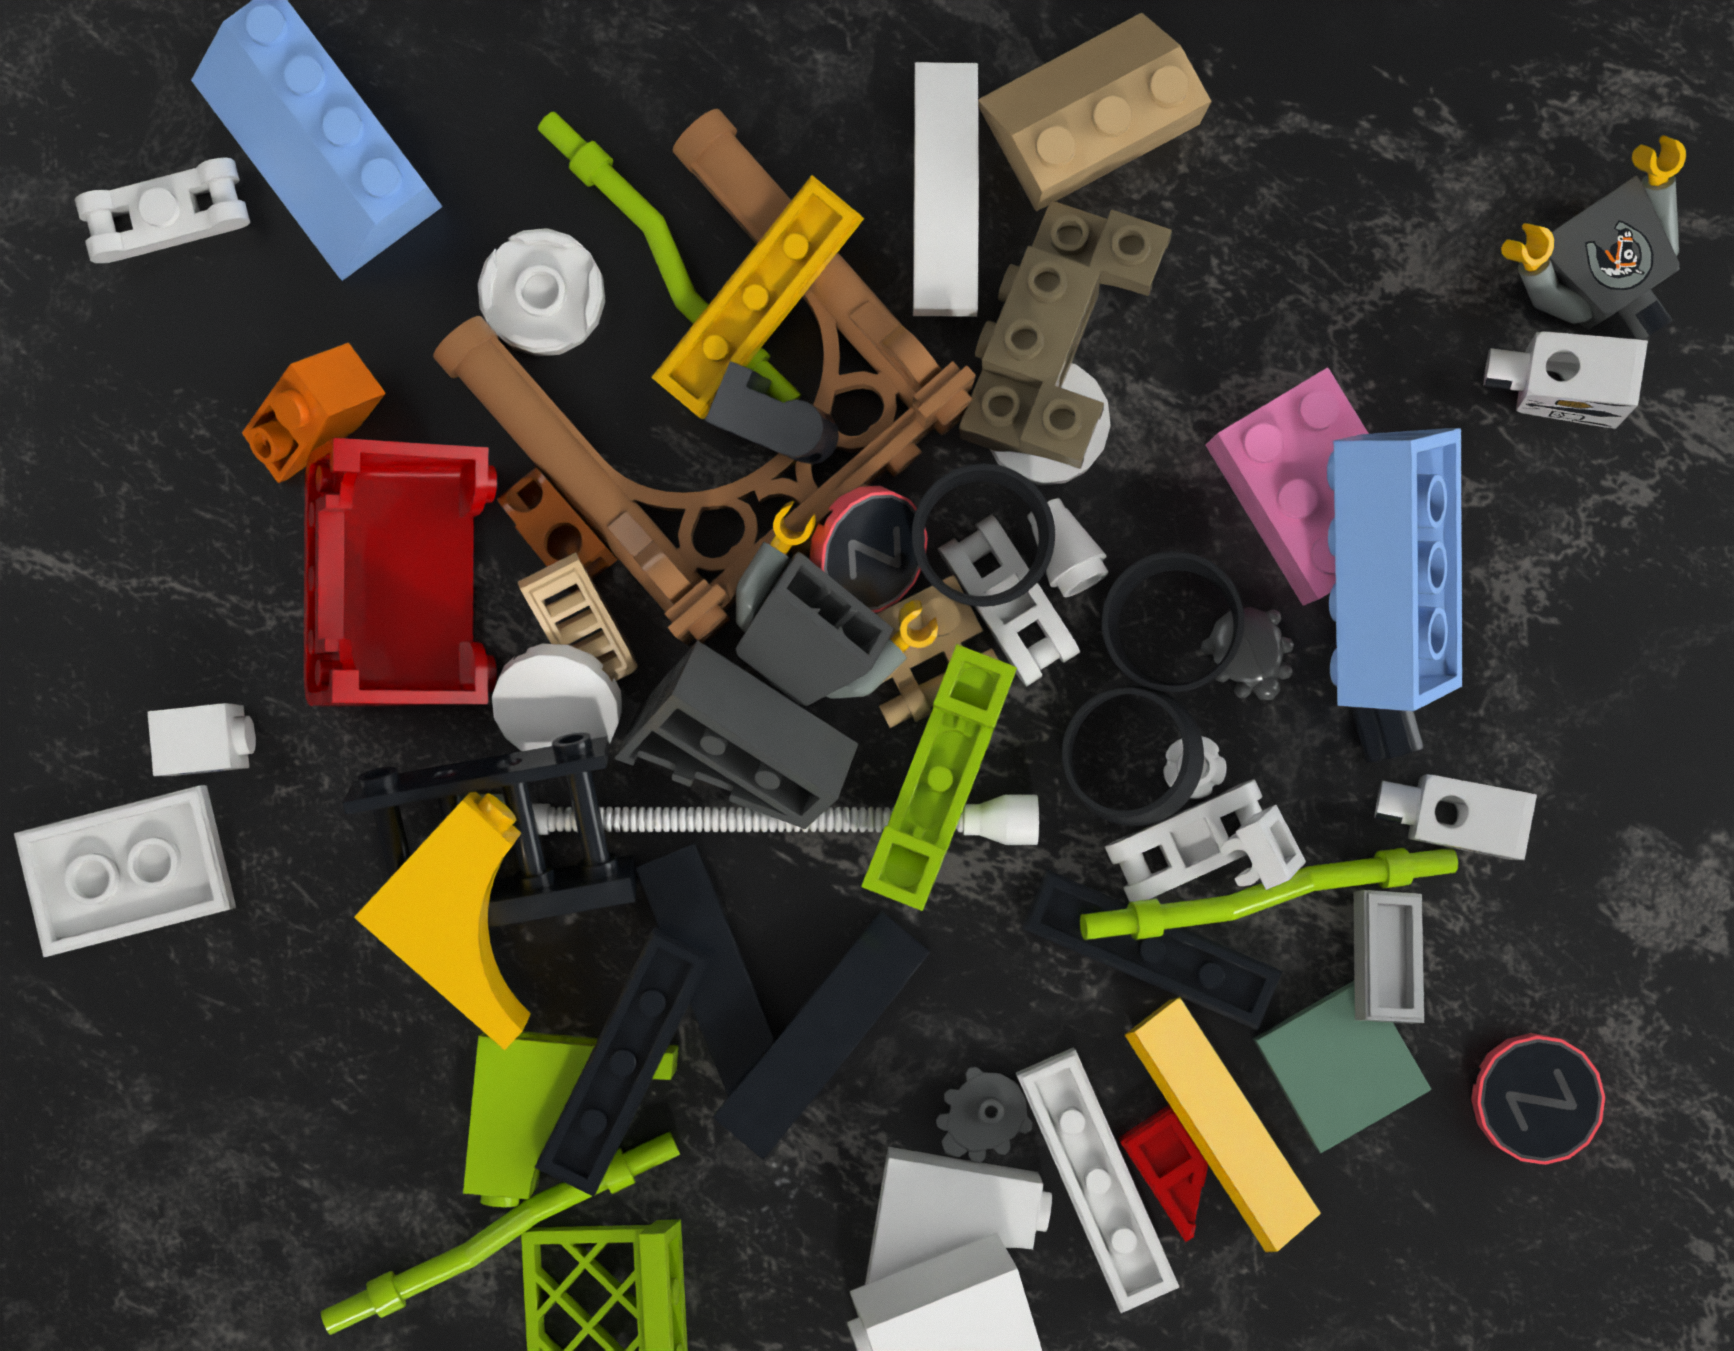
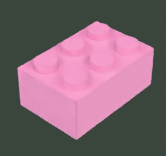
[1205,368,1369,605]

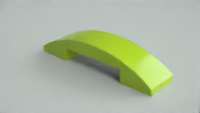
[861,644,1017,911]

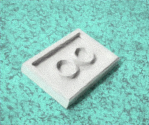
[14,785,236,957]

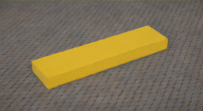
[651,175,864,419]
[1125,997,1321,1252]

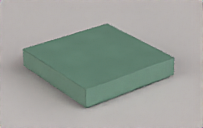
[1253,980,1432,1153]

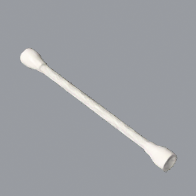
[479,794,1039,845]

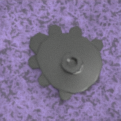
[1201,607,1294,700]
[936,1067,1033,1163]

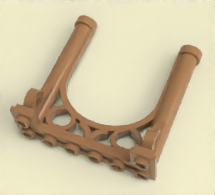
[433,109,976,645]

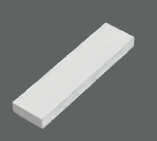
[1016,1047,1179,1313]

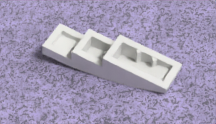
[913,62,979,317]

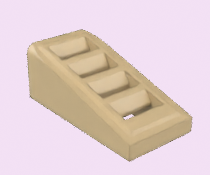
[518,552,638,682]

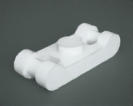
[75,158,250,263]
[938,514,1080,687]
[1105,779,1263,902]

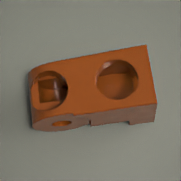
[497,467,618,593]

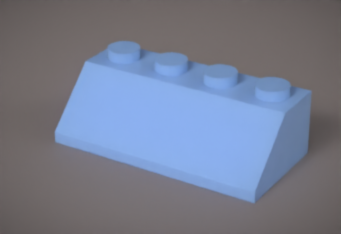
[191,0,442,281]
[1327,428,1462,711]

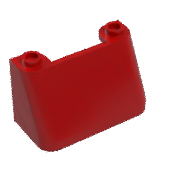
[304,438,497,706]

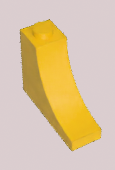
[354,792,531,1050]

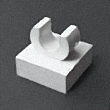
[1219,805,1306,890]

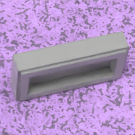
[1353,890,1424,1024]

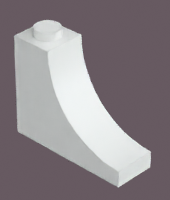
[856,1147,1052,1351]
[847,1233,1042,1351]

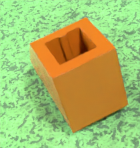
[242,342,386,483]

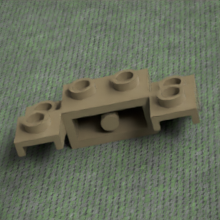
[959,200,1172,469]

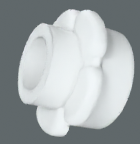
[1163,736,1226,799]

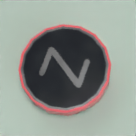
[809,486,928,613]
[1471,1033,1605,1165]

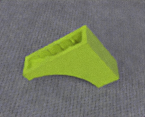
[463,1031,679,1207]

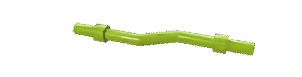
[538,111,802,403]
[1080,848,1458,940]
[321,1131,680,1335]

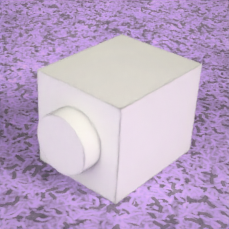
[148,703,256,776]

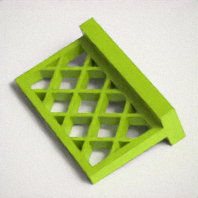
[521,1219,688,1351]

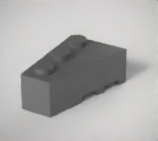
[614,641,858,829]

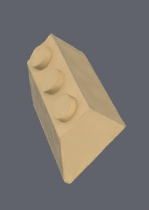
[978,13,1212,211]

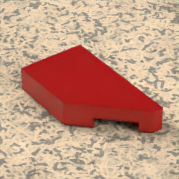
[1118,1104,1208,1242]

